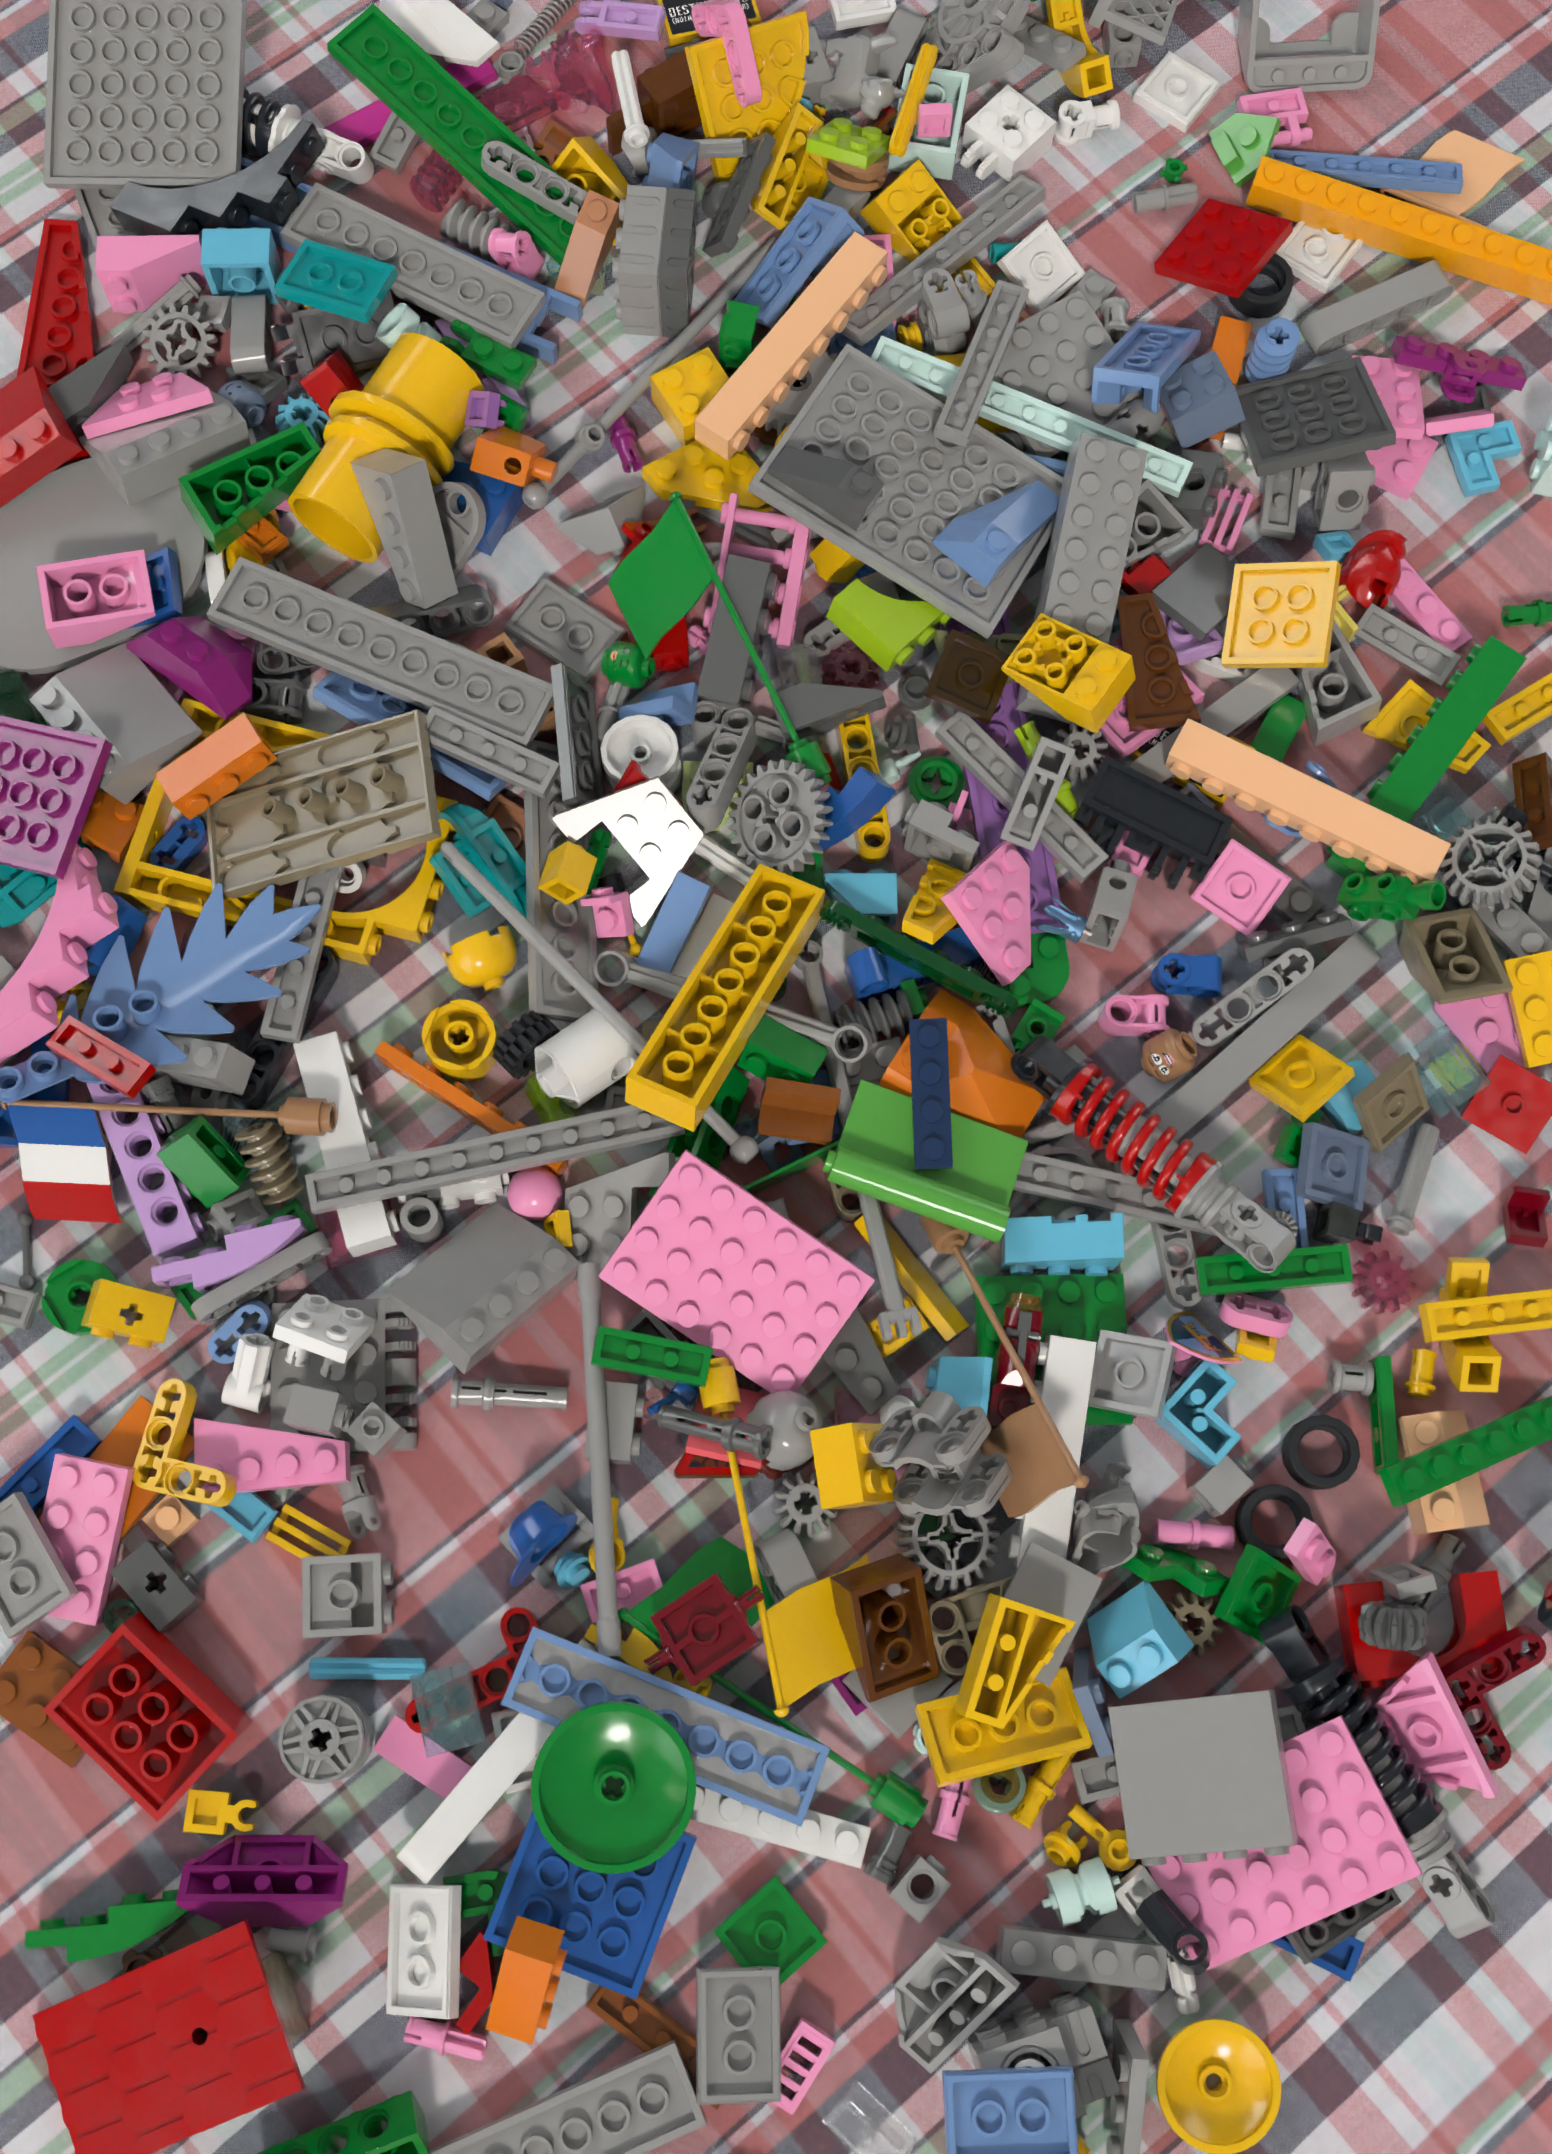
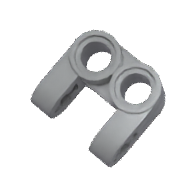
[917,268,970,356]

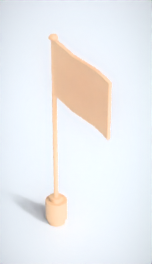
[1380,130,1526,234]

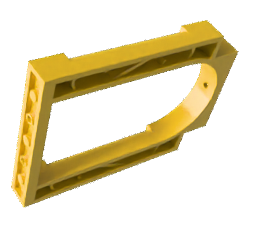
[114,698,459,966]

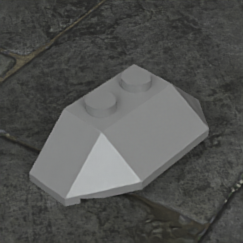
[894,1937,1020,2074]

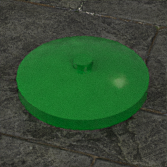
[531,1701,696,1874]

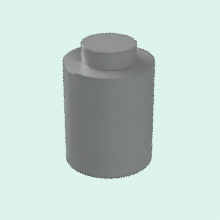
[400,1197,444,1243]

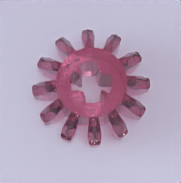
[821,644,879,689]
[1351,1250,1416,1315]

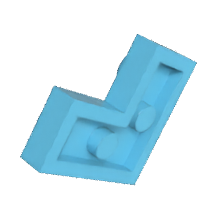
[1444,420,1522,497]

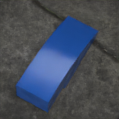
[799,766,896,850]

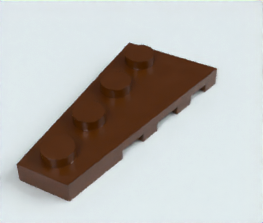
[1118,592,1201,732]

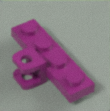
[1391,335,1527,403]

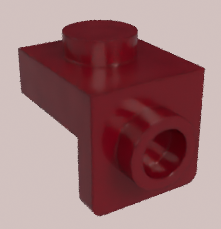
[1502,1186,1551,1248]

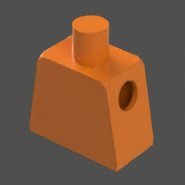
[470,426,559,487]

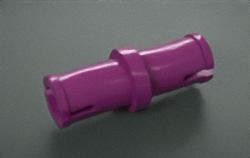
[603,406,644,473]

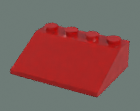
[0,366,82,508]
[43,1611,253,1822]

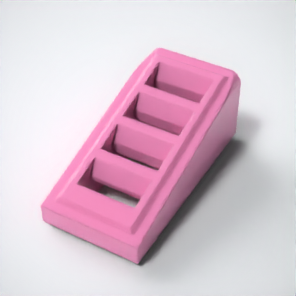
[773,2016,836,2115]

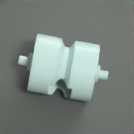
[1041,1857,1120,1928]

